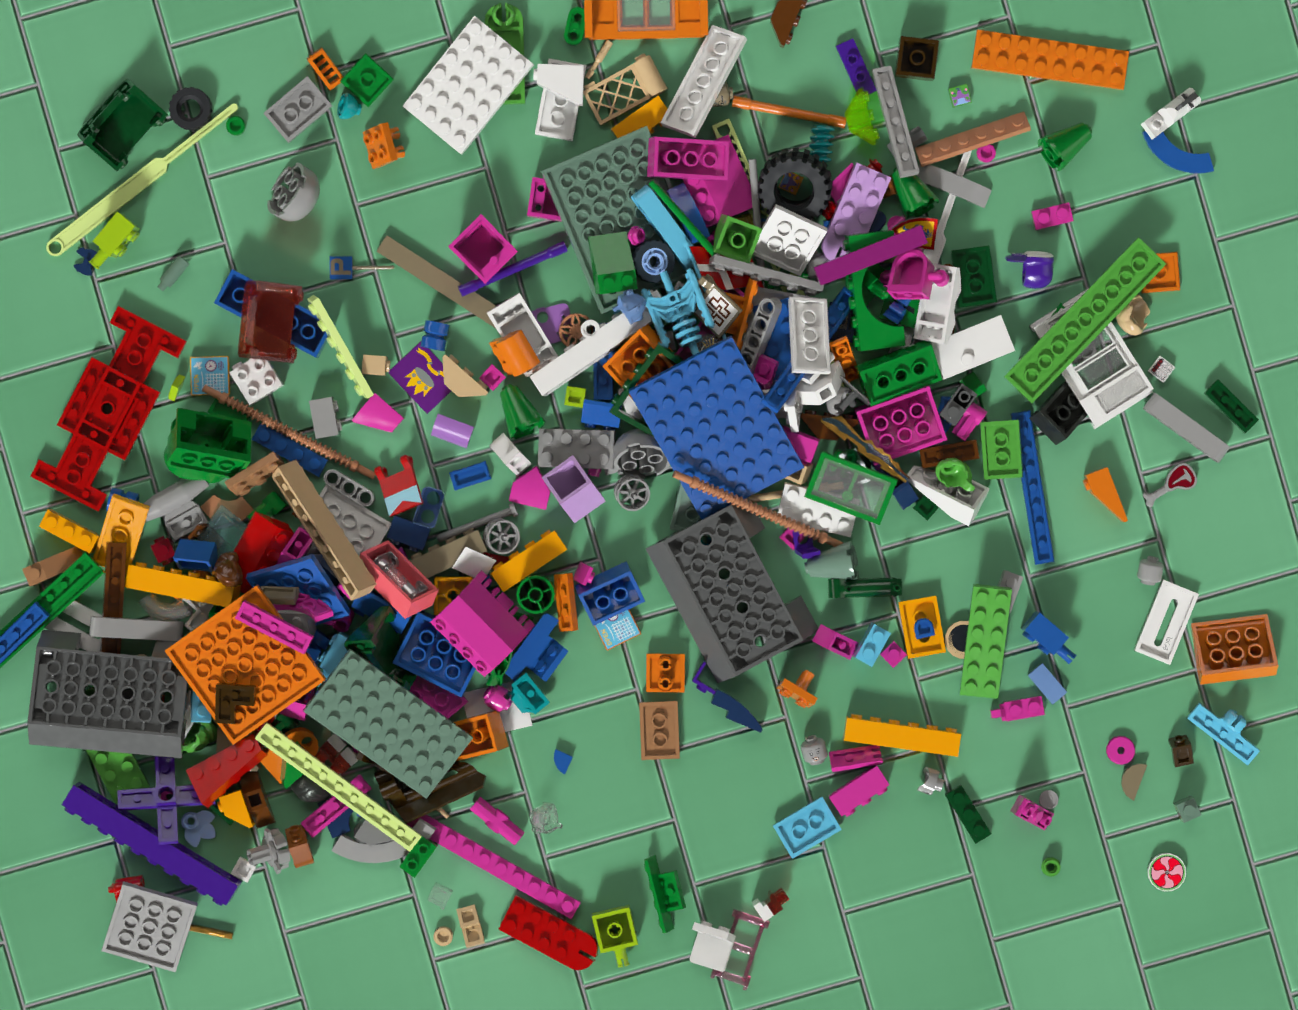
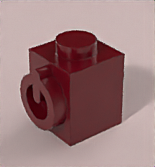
[151,536,176,566]

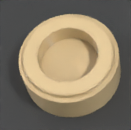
[434,926,453,946]

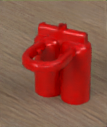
[108,875,145,903]

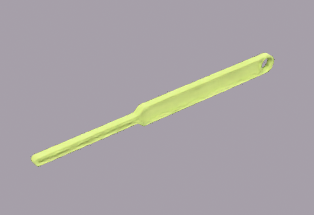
[46,104,238,256]

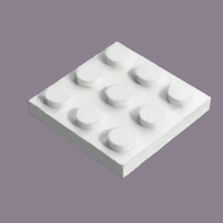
[753,204,827,276]

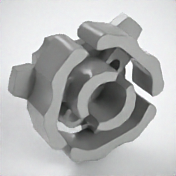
[247,828,290,874]

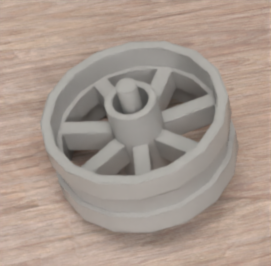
[614,474,650,511]
[483,518,520,554]

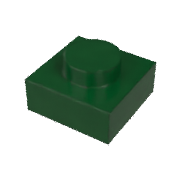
[913,495,939,521]

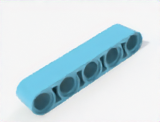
[631,185,693,271]

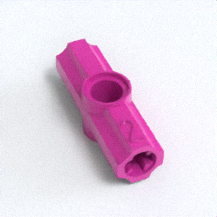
[470,797,525,845]

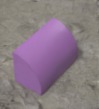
[431,414,475,449]

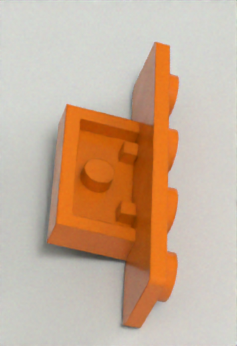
[725,278,758,351]

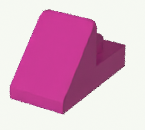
[753,354,779,390]

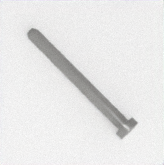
[437,503,518,542]

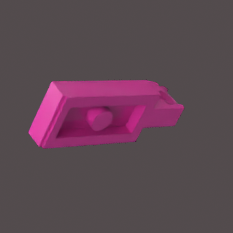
[990,696,1045,721]

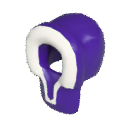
[1005,251,1054,289]

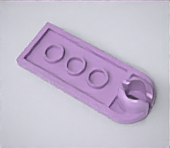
[821,162,891,260]

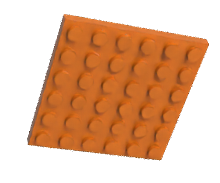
[165,584,326,745]

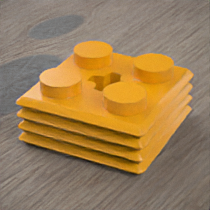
[434,577,473,616]

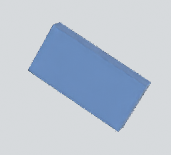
[1028,663,1067,705]

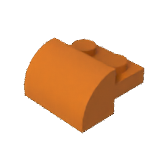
[489,330,540,377]

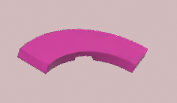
[273,593,334,622]

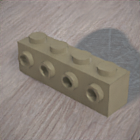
[410,528,488,578]

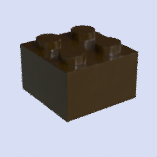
[895,36,939,81]

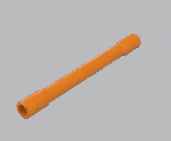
[732,96,847,129]

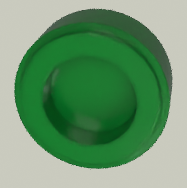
[226,116,246,136]

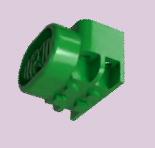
[164,408,252,483]

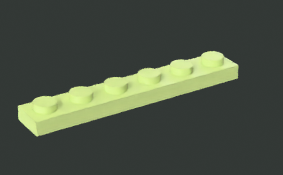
[307,295,374,399]

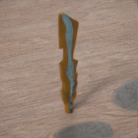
[821,416,910,483]

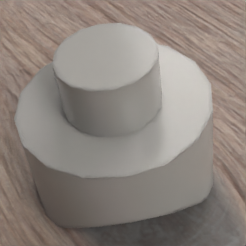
[917,766,945,795]

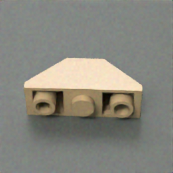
[442,354,489,397]

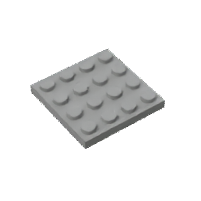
[102,881,198,972]

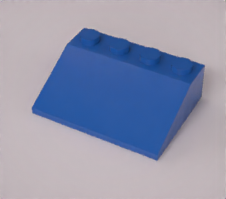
[393,610,476,697]

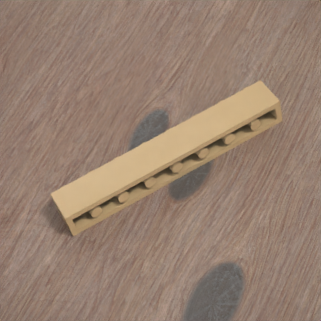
[272,460,377,601]

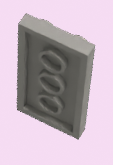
[538,429,616,469]

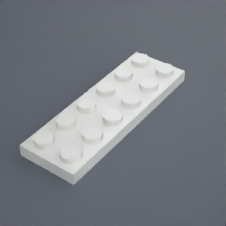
[660,25,747,138]

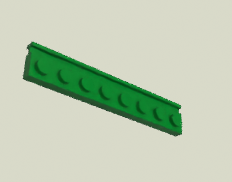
[0,552,105,668]

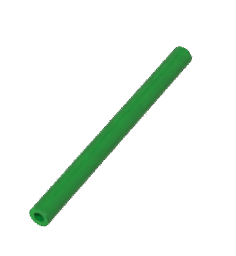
[649,179,717,256]

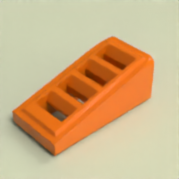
[306,47,343,90]

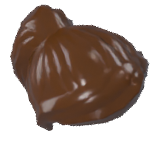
[212,552,243,587]

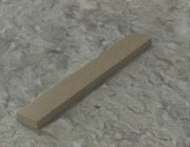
[377,235,496,328]

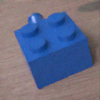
[1021,611,1077,664]

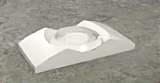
[913,263,961,345]
[486,293,557,377]

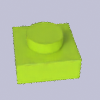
[564,386,586,408]

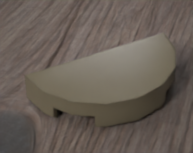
[1121,763,1147,801]

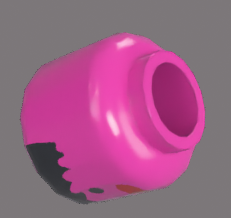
[483,685,512,712]

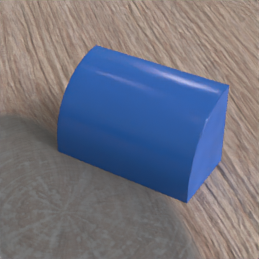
[173,539,218,572]

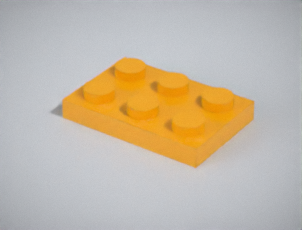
[898,595,946,659]

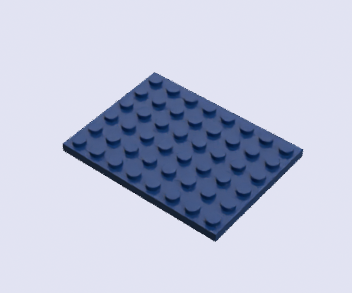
[629,335,804,520]

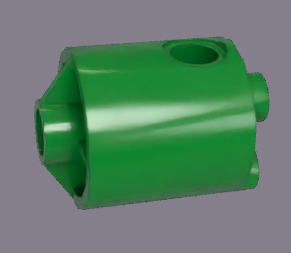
[516,574,556,614]

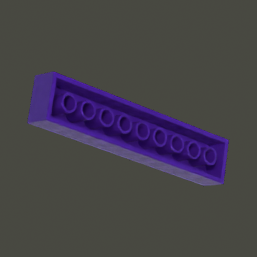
[61,782,243,906]

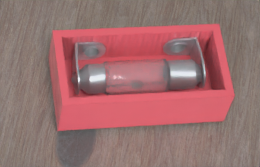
[359,540,439,619]

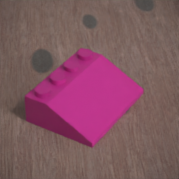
[683,135,752,229]
[854,385,947,465]

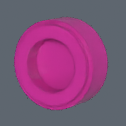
[976,144,996,163]

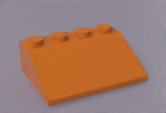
[603,324,676,401]
[1191,614,1279,685]

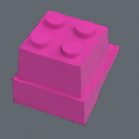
[448,214,518,284]

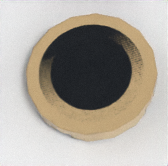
[944,621,968,659]

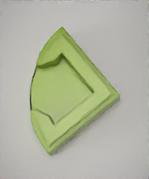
[168,374,185,401]

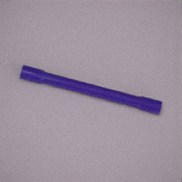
[458,241,568,297]

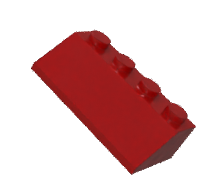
[233,511,294,593]

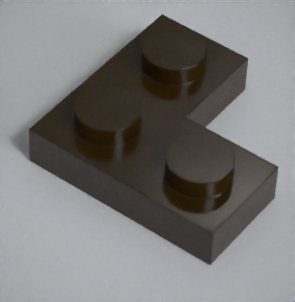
[215,683,256,724]

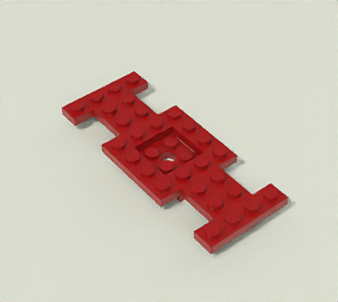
[30,306,187,512]

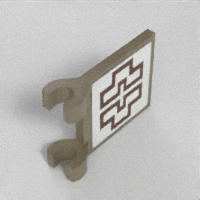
[693,274,743,338]

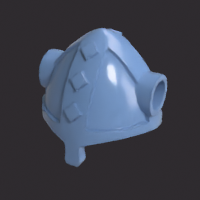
[612,289,646,324]

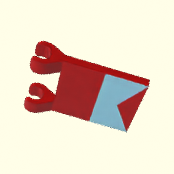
[374,455,423,517]

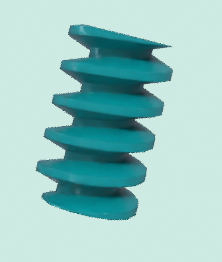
[809,125,835,166]

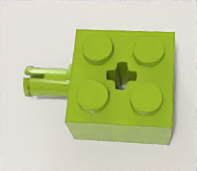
[89,212,140,269]
[592,905,638,968]

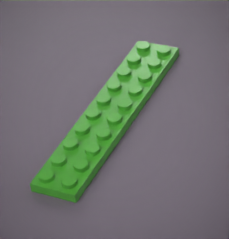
[1004,237,1166,403]

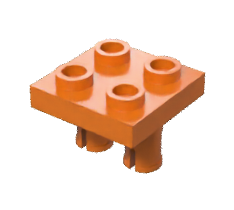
[363,122,405,169]
[646,653,685,692]
[777,670,818,708]

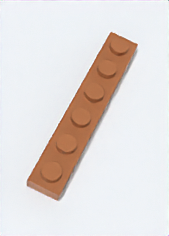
[915,111,1031,167]

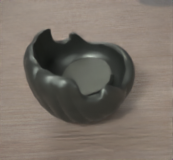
[291,774,330,802]

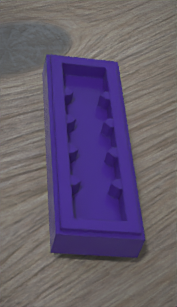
[835,38,877,99]

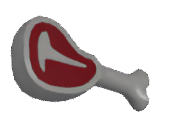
[1143,463,1197,507]

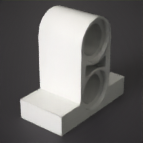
[489,433,532,476]

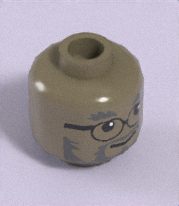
[712,81,733,107]

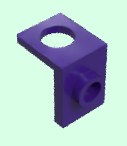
[792,528,821,559]
[692,661,716,694]

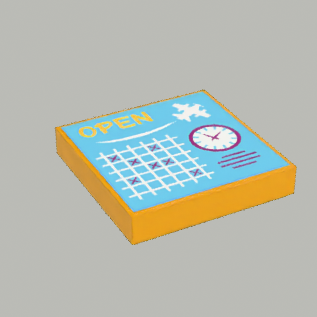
[190,356,230,396]

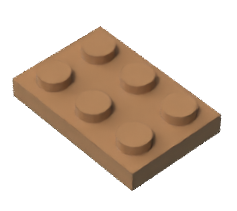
[225,451,285,497]
[639,701,680,760]

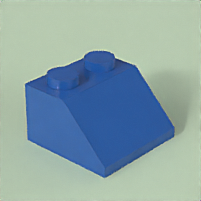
[581,399,623,431]

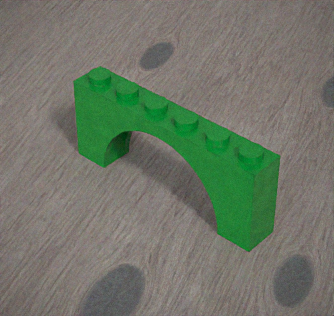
[842,230,906,351]

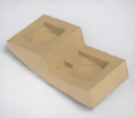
[456,904,485,948]

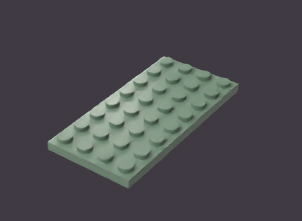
[303,649,473,799]

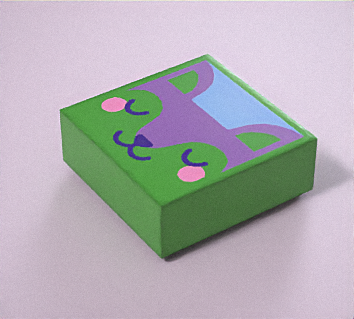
[948,84,972,108]

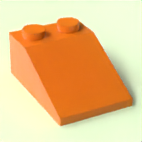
[453,711,509,761]

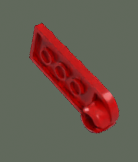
[498,895,598,970]

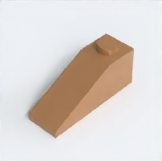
[22,546,83,586]

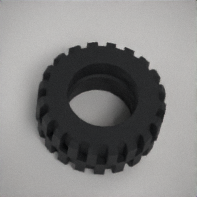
[758,148,832,221]

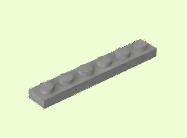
[872,65,920,178]
[709,254,824,296]

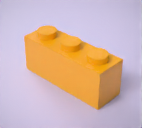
[611,96,667,138]
[39,509,100,553]

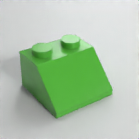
[713,214,762,264]

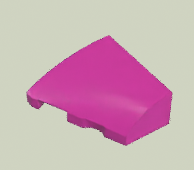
[351,393,405,433]

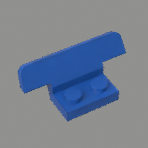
[505,613,568,682]

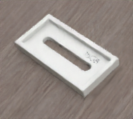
[1134,579,1199,665]
[45,601,102,652]

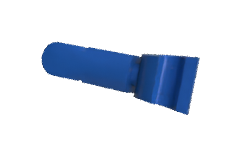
[883,299,912,325]

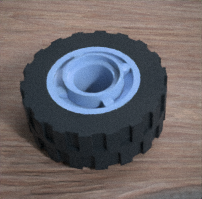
[632,240,675,283]

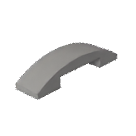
[917,164,992,208]

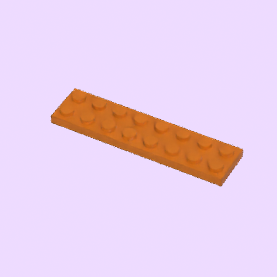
[971,29,1129,90]

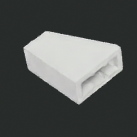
[533,64,584,106]

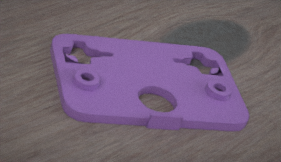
[531,303,571,344]

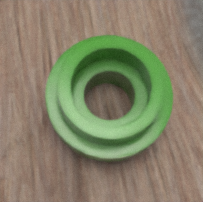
[1041,857,1061,877]

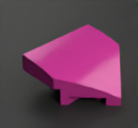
[509,466,550,510]

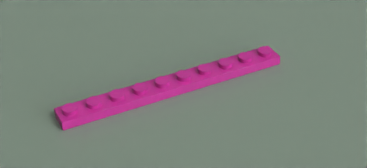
[407,814,581,919]

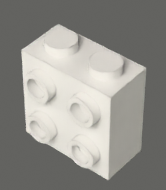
[229,351,284,405]

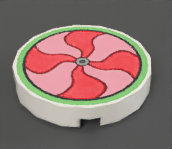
[1147,853,1186,891]

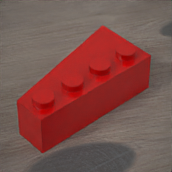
[186,733,268,808]

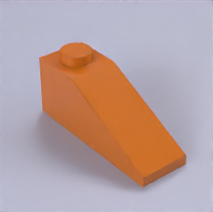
[1083,467,1128,522]

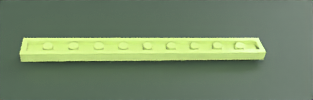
[255,722,422,852]

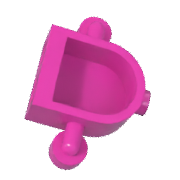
[880,247,949,299]

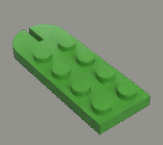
[485,3,525,105]

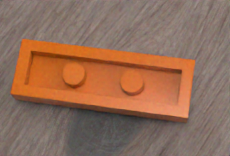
[554,573,578,632]

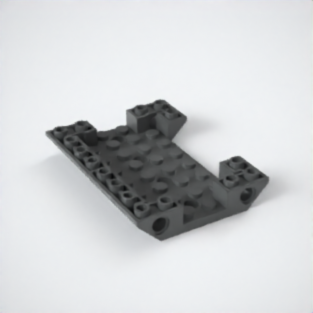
[645,497,818,683]
[27,630,188,758]

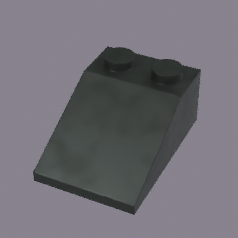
[1029,381,1087,445]

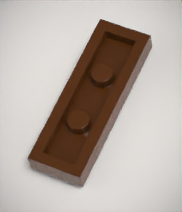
[919,440,979,468]

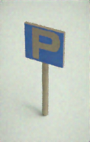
[330,256,394,280]

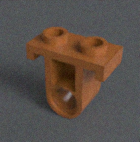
[285,825,314,868]

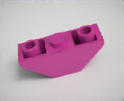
[1010,795,1054,830]

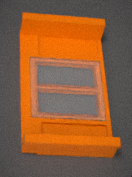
[584,0,708,40]

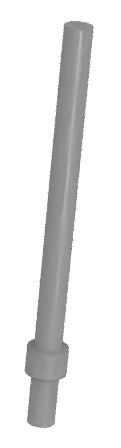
[749,159,765,268]

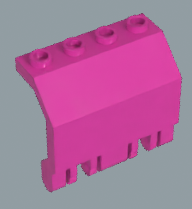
[430,570,535,677]

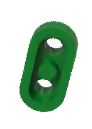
[564,7,585,46]

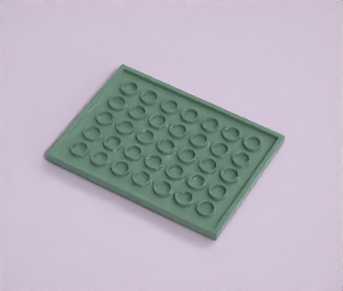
[541,126,697,314]

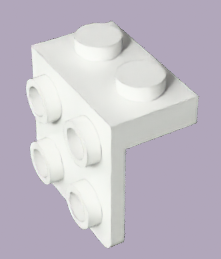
[690,921,736,972]

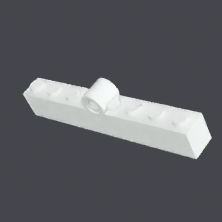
[530,290,662,397]

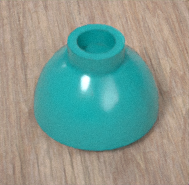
[337,93,362,119]

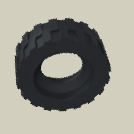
[169,87,213,131]

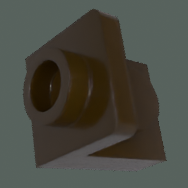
[1168,735,1194,768]

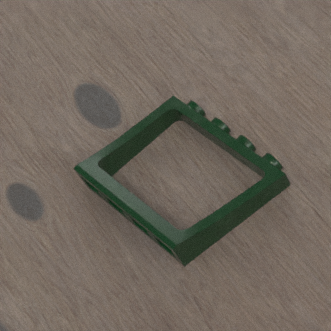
[609,342,684,437]

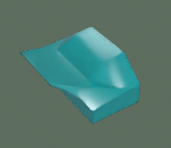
[511,673,550,714]

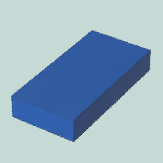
[449,461,492,491]

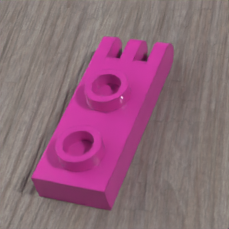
[829,745,883,772]

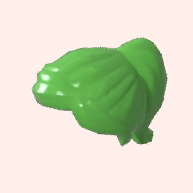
[935,458,975,491]
[183,721,218,753]

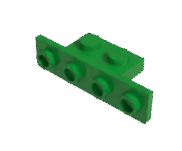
[644,855,686,933]

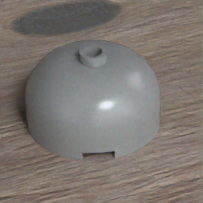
[267,163,320,222]
[613,429,670,479]

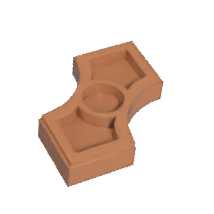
[200,494,254,523]

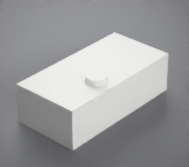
[930,315,1015,380]

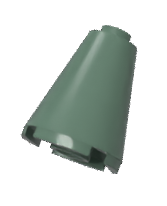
[804,541,859,580]

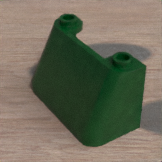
[77,79,168,171]
[344,606,417,690]

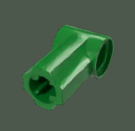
[247,491,287,520]

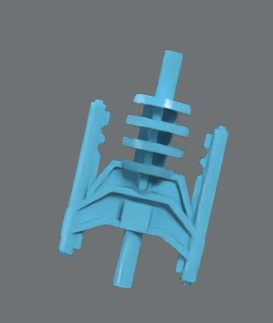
[641,268,715,355]

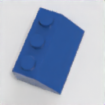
[575,561,645,626]
[351,590,413,635]

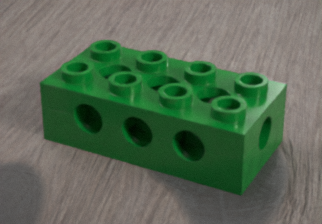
[855,340,943,407]

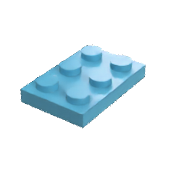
[773,796,842,859]

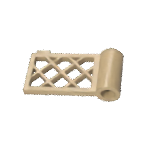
[583,53,668,126]

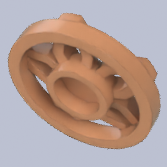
[559,313,593,347]

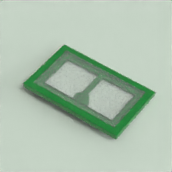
[804,451,898,525]

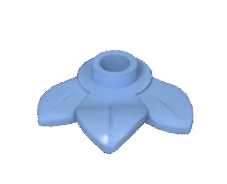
[181,810,216,847]

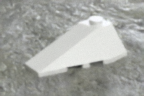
[906,466,990,526]

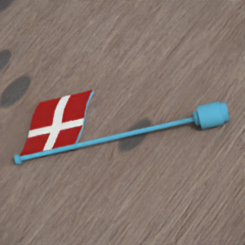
[683,242,764,340]

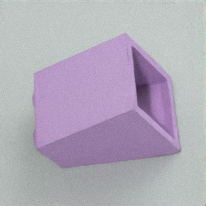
[542,455,605,523]

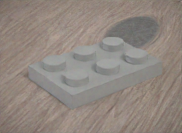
[264,76,333,143]

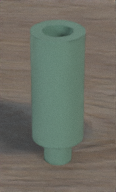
[157,256,189,291]

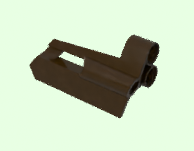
[374,761,486,824]

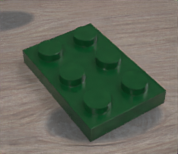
[951,245,997,308]

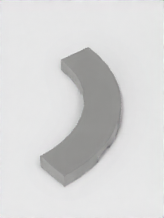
[331,818,436,863]

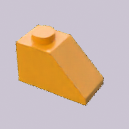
[217,789,255,828]

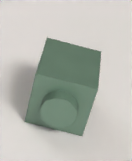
[1173,796,1201,823]

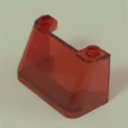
[238,280,304,363]

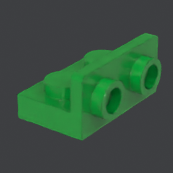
[400,836,438,878]

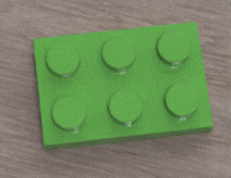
[980,420,1023,480]

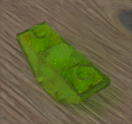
[845,87,880,145]

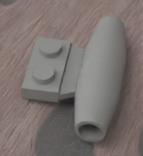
[143,479,210,541]

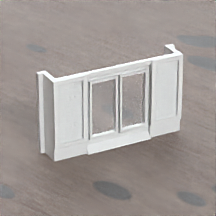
[1029,289,1154,429]

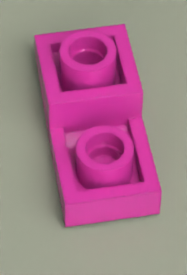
[573,561,595,586]

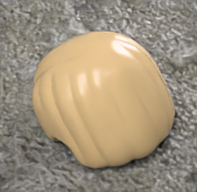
[1116,294,1150,336]

